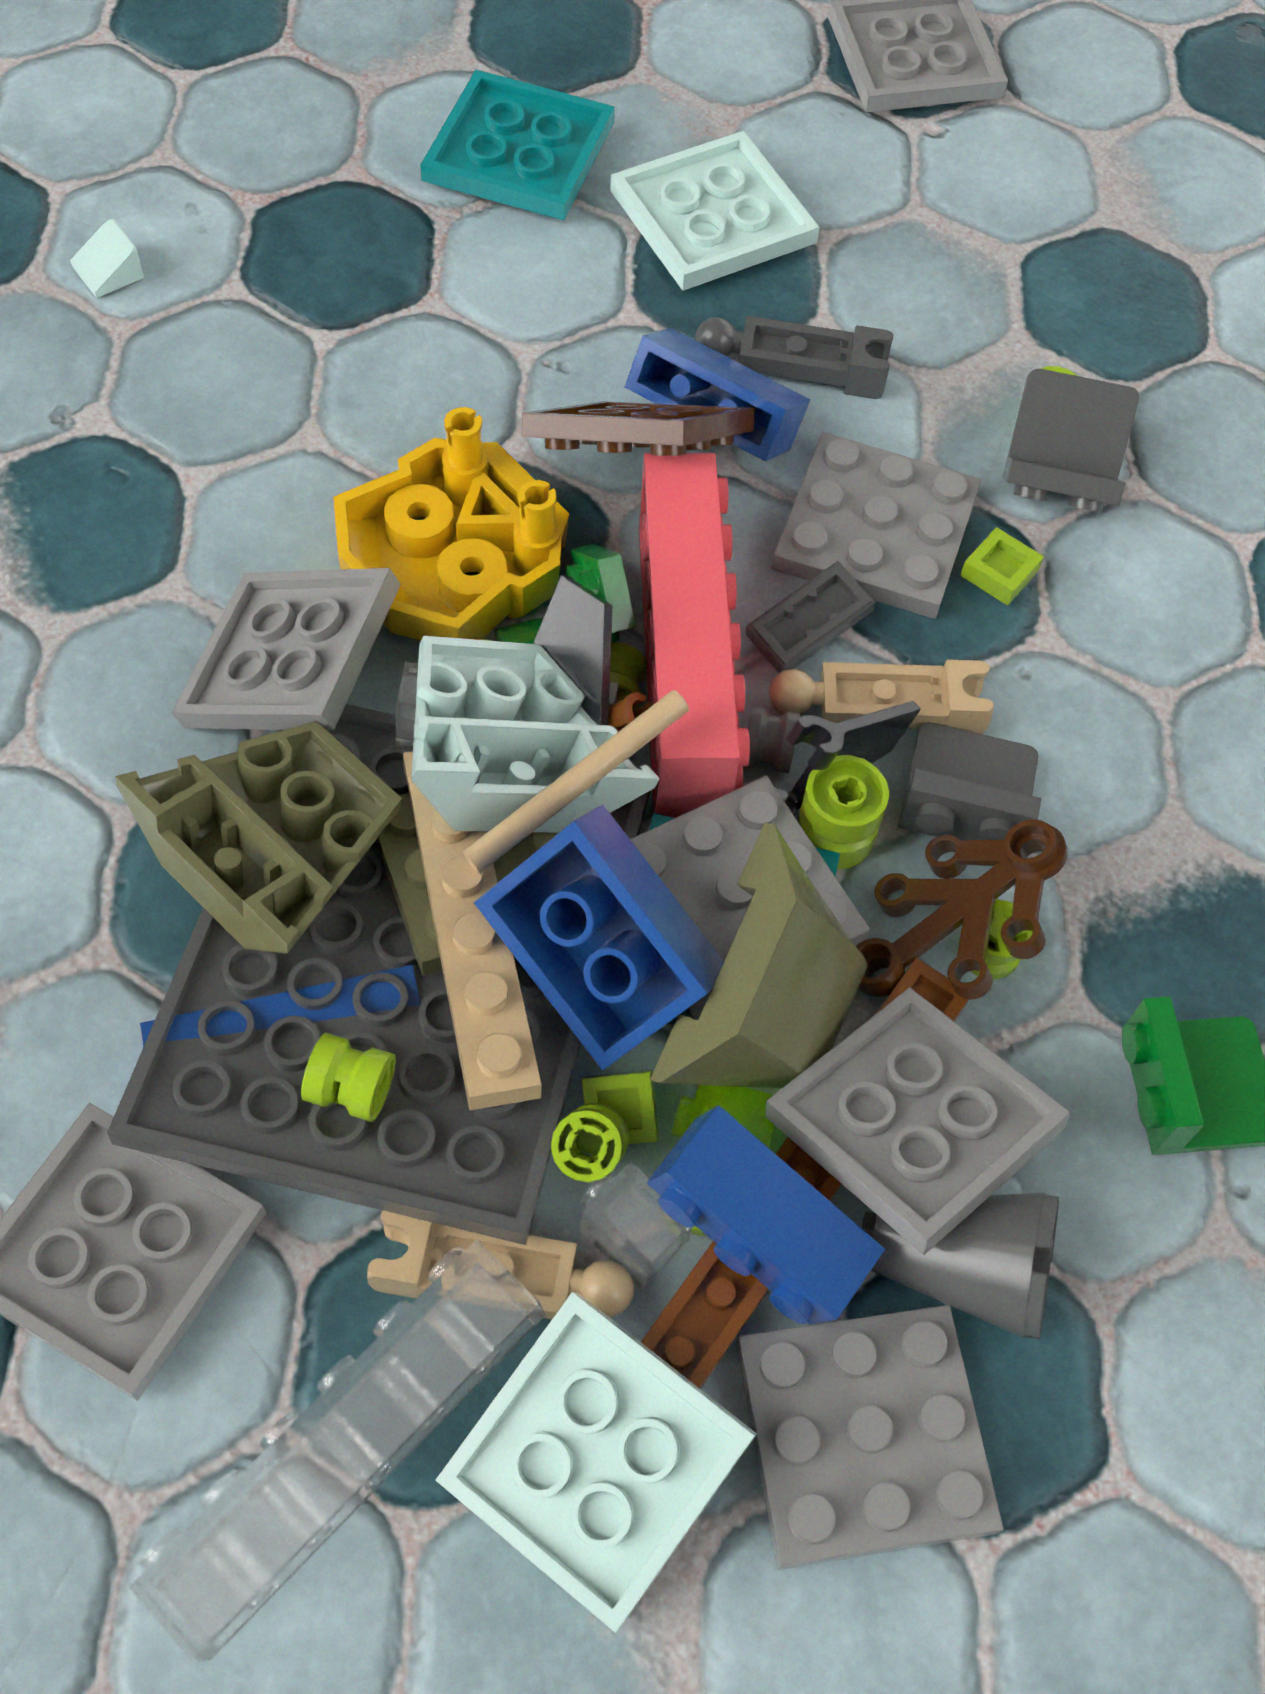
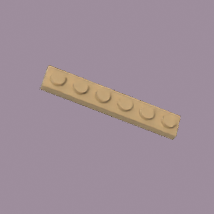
[403,752,542,1111]

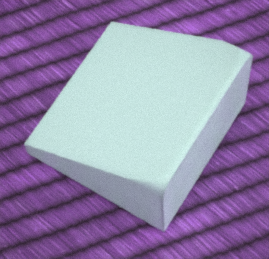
[70,218,144,299]

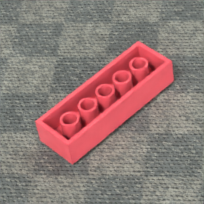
[638,453,750,818]

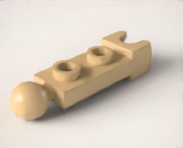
[769,660,994,734]
[367,1210,634,1319]

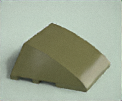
[115,721,402,953]
[650,822,868,1088]

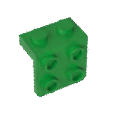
[1121,996,1265,1155]

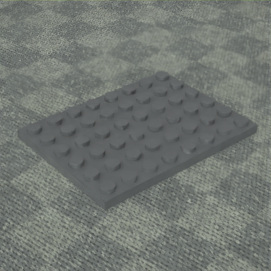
[107,704,651,1245]

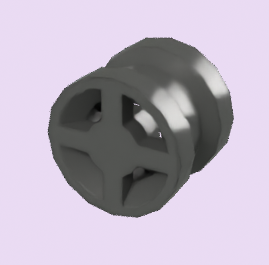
[747,705,800,773]

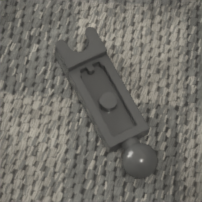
[695,316,894,399]

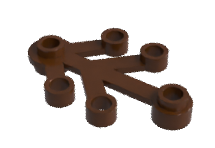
[856,819,1068,1000]

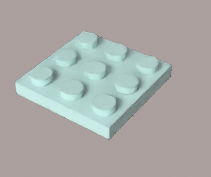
[610,131,820,291]
[436,1292,757,1633]

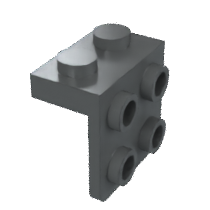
[1002,369,1139,512]
[898,722,1042,840]

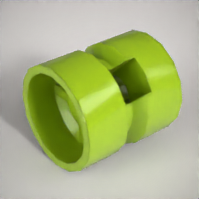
[798,755,889,869]

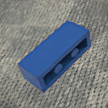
[624,328,811,461]
[646,1105,885,1325]

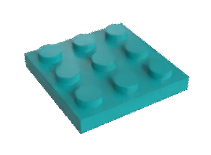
[420,69,615,220]

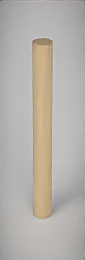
[462,690,689,874]

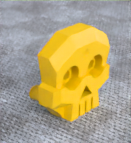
[333,407,569,640]

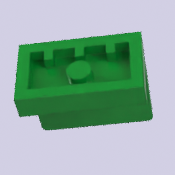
[494,544,636,644]

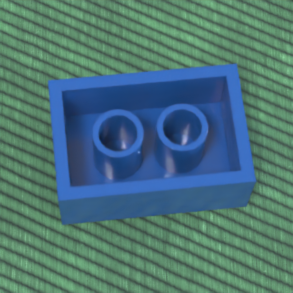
[474,804,724,1070]

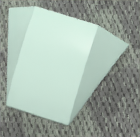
[411,636,660,833]

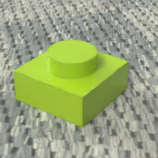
[960,527,1044,606]
[582,1070,660,1144]

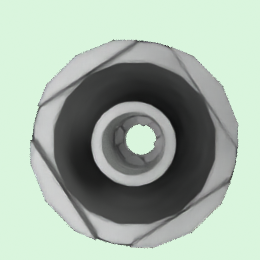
[861,1193,1059,1340]

